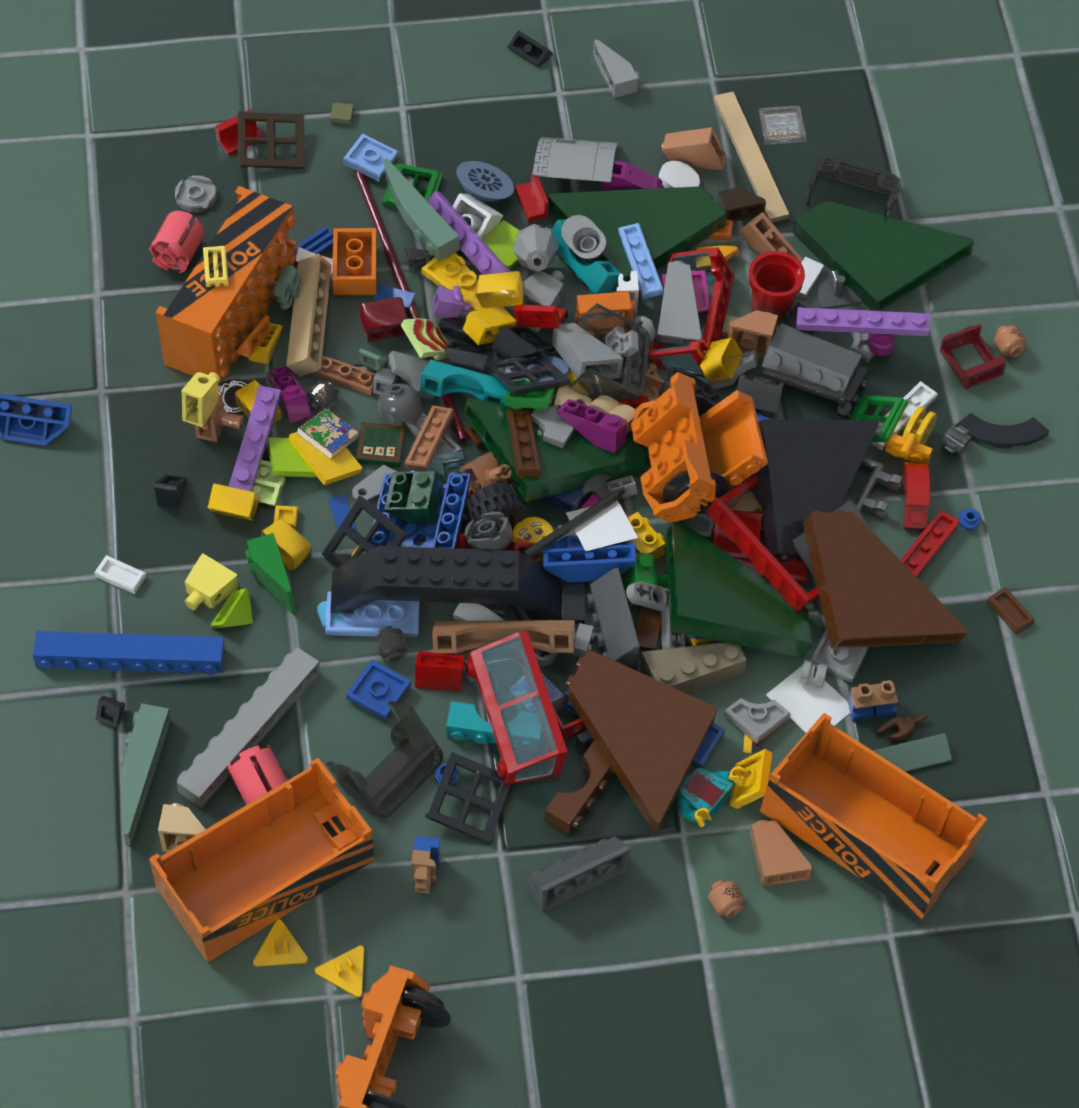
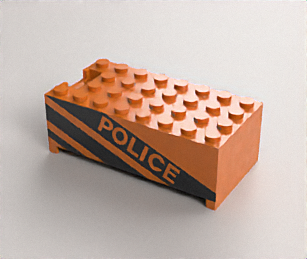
[155,186,298,386]
[760,713,988,919]
[149,758,374,963]

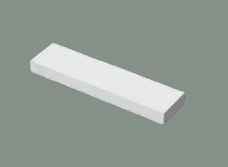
[871,381,938,451]

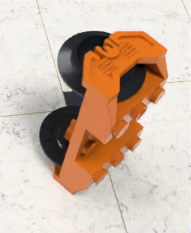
[631,372,729,523]
[335,965,451,1108]

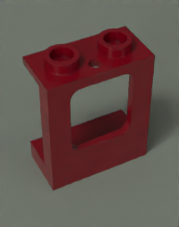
[940,324,1006,390]

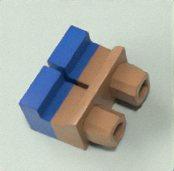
[847,680,898,722]
[411,836,441,894]

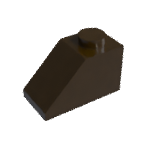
[717,187,766,222]

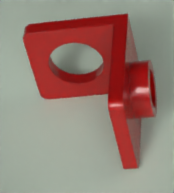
[552,705,586,740]

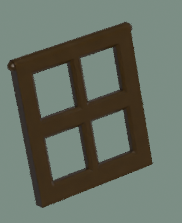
[238,111,305,169]

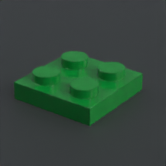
[504,380,557,411]

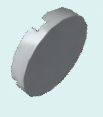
[175,176,217,213]

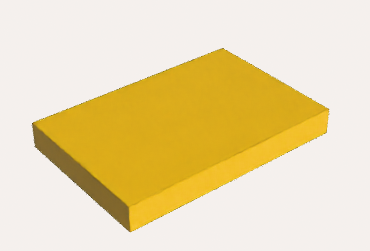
[289,432,363,486]

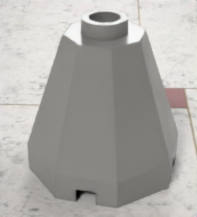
[513,224,559,272]

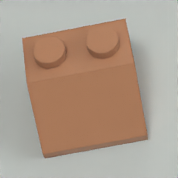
[728,310,778,360]

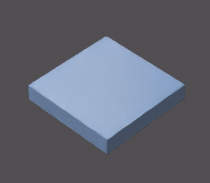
[342,134,399,182]

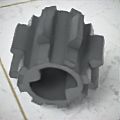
[942,425,972,453]

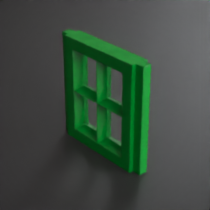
[382,163,443,209]
[849,395,909,443]

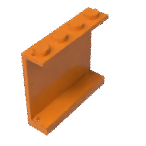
[699,390,768,491]

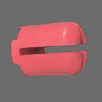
[148,210,204,273]
[227,745,288,805]

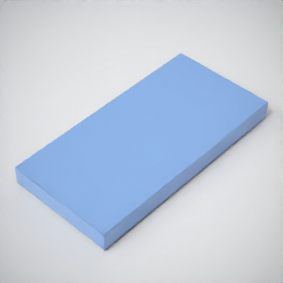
[325,592,420,637]

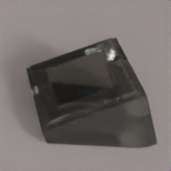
[404,248,429,272]

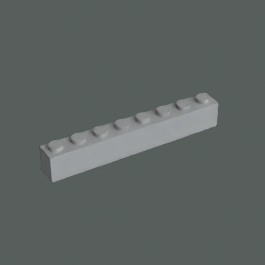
[177,647,320,808]

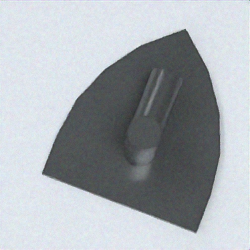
[817,268,862,309]

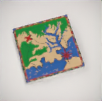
[297,407,360,459]

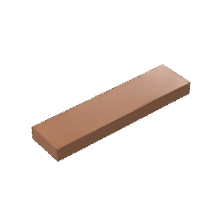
[404,406,454,471]

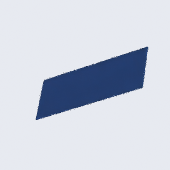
[373,285,416,308]
[328,494,356,530]

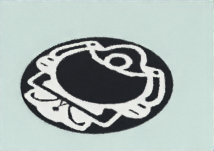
[218,379,249,414]

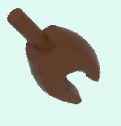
[877,713,927,742]

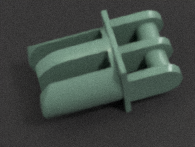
[272,264,301,309]

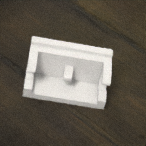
[615,271,639,316]

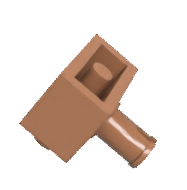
[194,395,244,442]
[460,452,512,493]

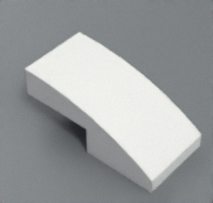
[453,603,504,621]

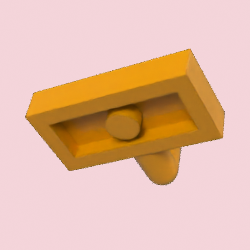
[885,433,933,464]

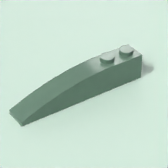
[383,158,460,261]
[121,703,171,845]

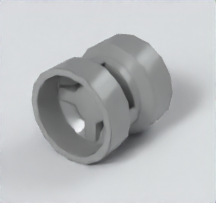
[799,660,828,688]

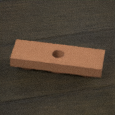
[311,355,376,396]

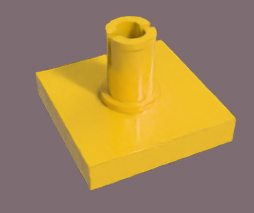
[729,749,772,809]

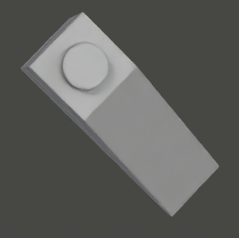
[593,40,640,98]

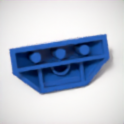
[0,394,72,446]
[543,535,636,583]

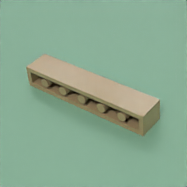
[286,253,332,377]

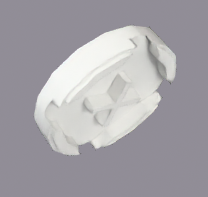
[659,161,700,188]

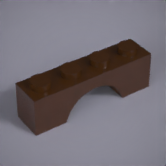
[545,741,616,835]

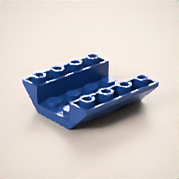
[370,474,472,548]

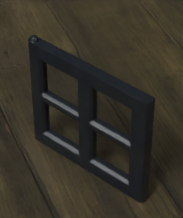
[483,353,571,395]
[321,496,408,567]
[425,752,511,844]

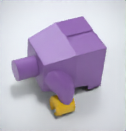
[433,282,470,318]

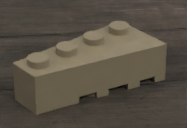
[640,642,747,694]

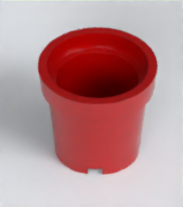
[749,251,805,322]

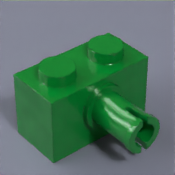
[622,552,668,607]

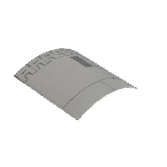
[533,137,618,182]

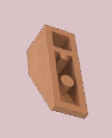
[738,212,803,263]

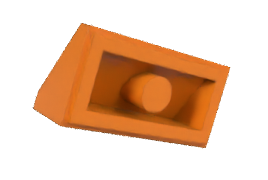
[236,315,270,358]

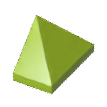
[210,589,253,629]

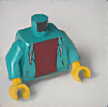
[677,766,747,827]

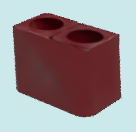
[359,297,407,342]

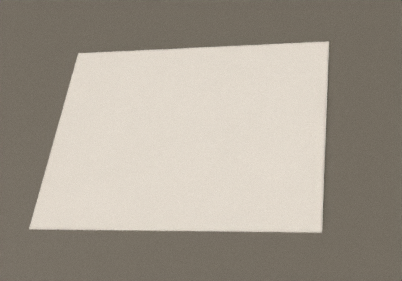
[566,500,638,551]
[766,664,850,733]

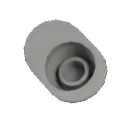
[561,215,606,259]

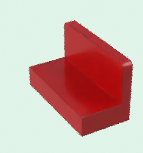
[215,109,264,155]
[515,172,549,223]
[513,305,566,329]
[415,651,465,691]

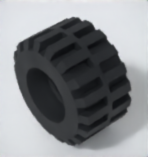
[464,483,526,531]

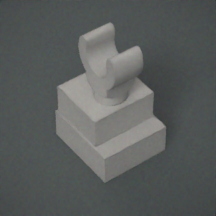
[373,361,397,395]

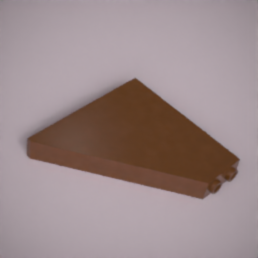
[803,510,968,649]
[565,650,718,833]

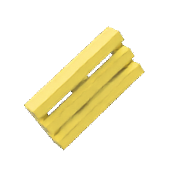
[203,246,229,287]

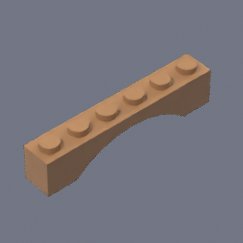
[432,620,576,653]

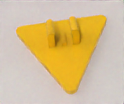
[253,919,308,967]
[315,946,364,998]

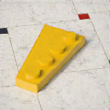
[421,252,486,311]

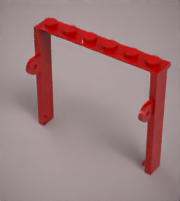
[707,475,820,613]

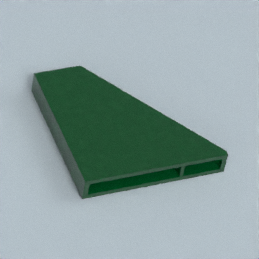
[548,186,727,282]
[793,200,974,311]
[464,398,646,502]
[665,521,814,658]

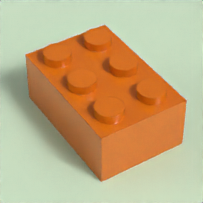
[332,228,377,295]

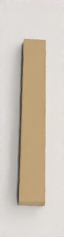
[714,92,789,223]

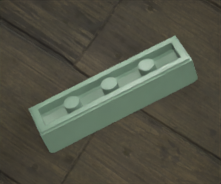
[874,734,952,772]

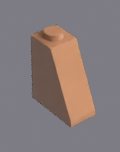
[662,127,726,171]
[750,820,812,887]

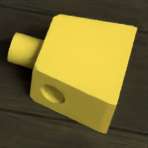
[181,372,220,428]
[184,553,239,610]

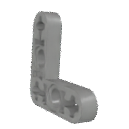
[626,581,685,650]

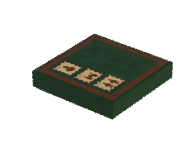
[356,422,406,467]

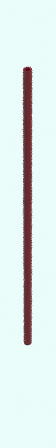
[352,169,468,443]

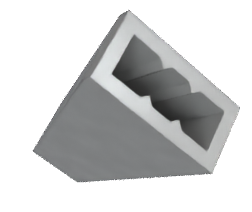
[657,261,701,347]
[552,323,623,382]

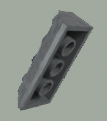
[762,323,863,398]
[586,568,640,670]
[528,837,630,912]

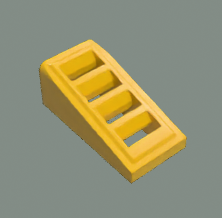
[248,323,283,364]

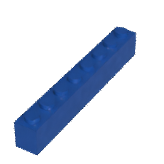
[33,631,225,675]

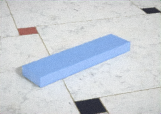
[618,223,663,299]

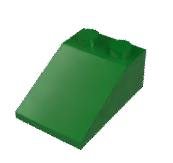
[245,533,297,614]

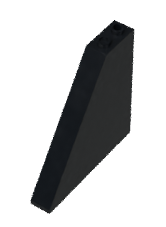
[757,419,879,562]

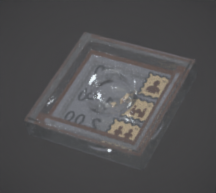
[759,106,806,145]

